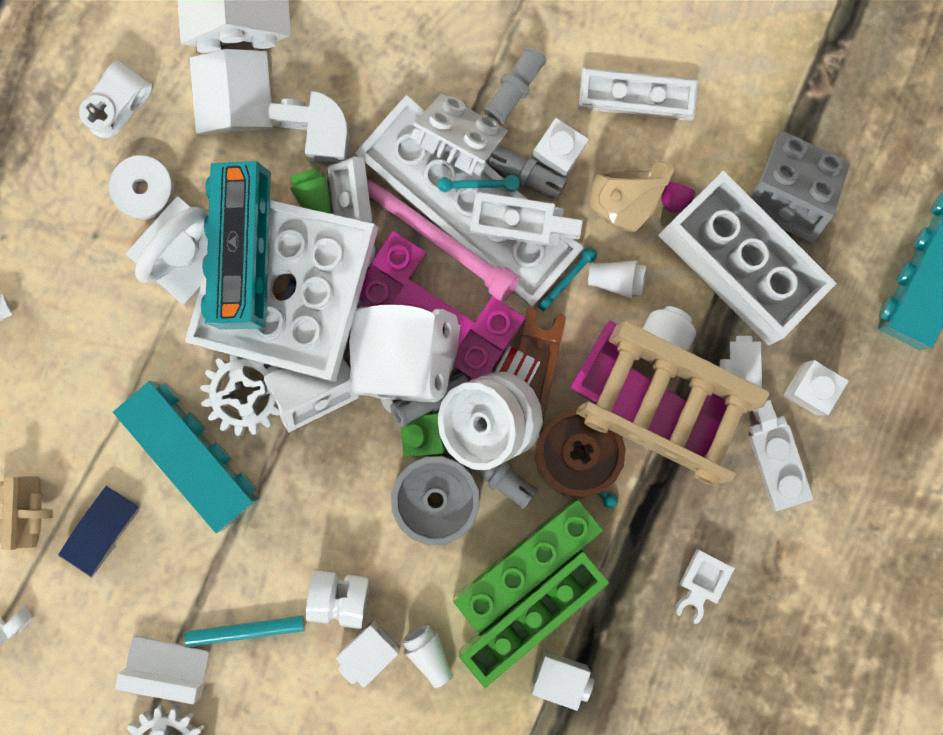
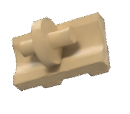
[0,476,53,550]

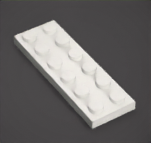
[355,95,584,308]

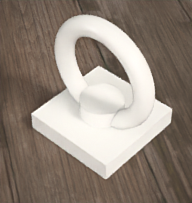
[125,196,208,307]

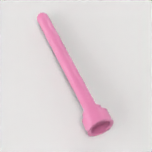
[367,180,520,302]

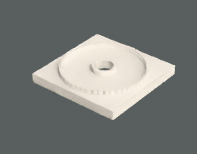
[185,200,379,382]

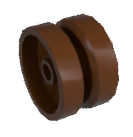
[534,408,626,498]

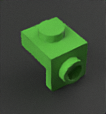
[400,414,449,457]

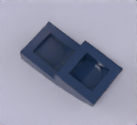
[58,485,139,578]

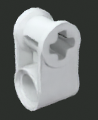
[79,60,152,139]

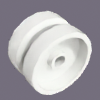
[438,372,543,470]

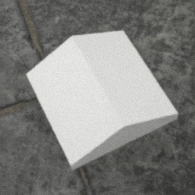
[190,49,274,136]

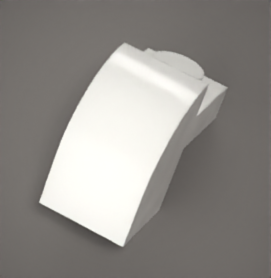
[268,91,350,163]

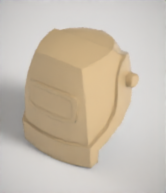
[588,161,674,232]

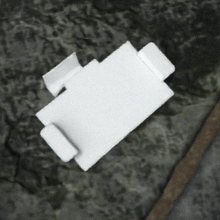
[720,336,762,388]

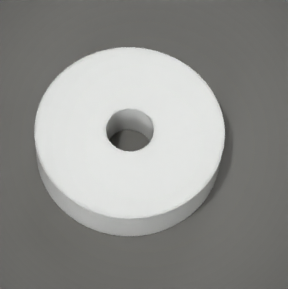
[109,155,175,220]

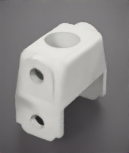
[349,305,461,402]

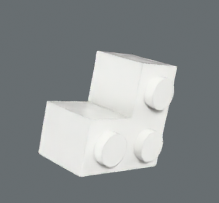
[178,0,291,53]

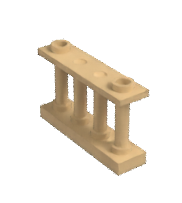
[576,320,770,486]

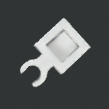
[675,549,735,624]

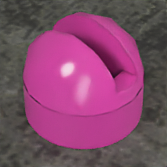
[661,181,695,213]

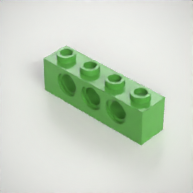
[453,497,603,634]
[459,550,609,688]

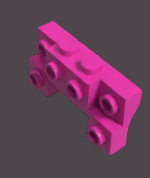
[359,231,525,379]
[569,320,728,458]

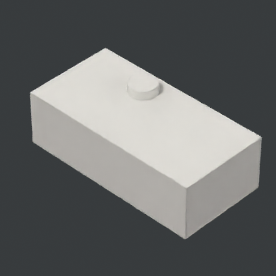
[658,170,837,346]

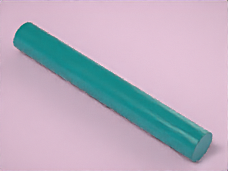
[185,616,305,647]

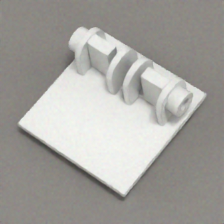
[411,93,508,176]

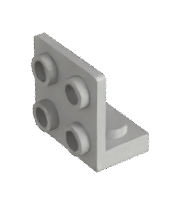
[749,131,850,243]

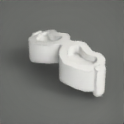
[0,604,33,644]

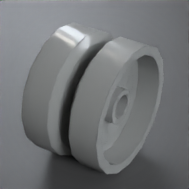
[391,455,479,545]

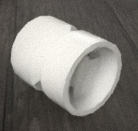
[306,569,370,629]

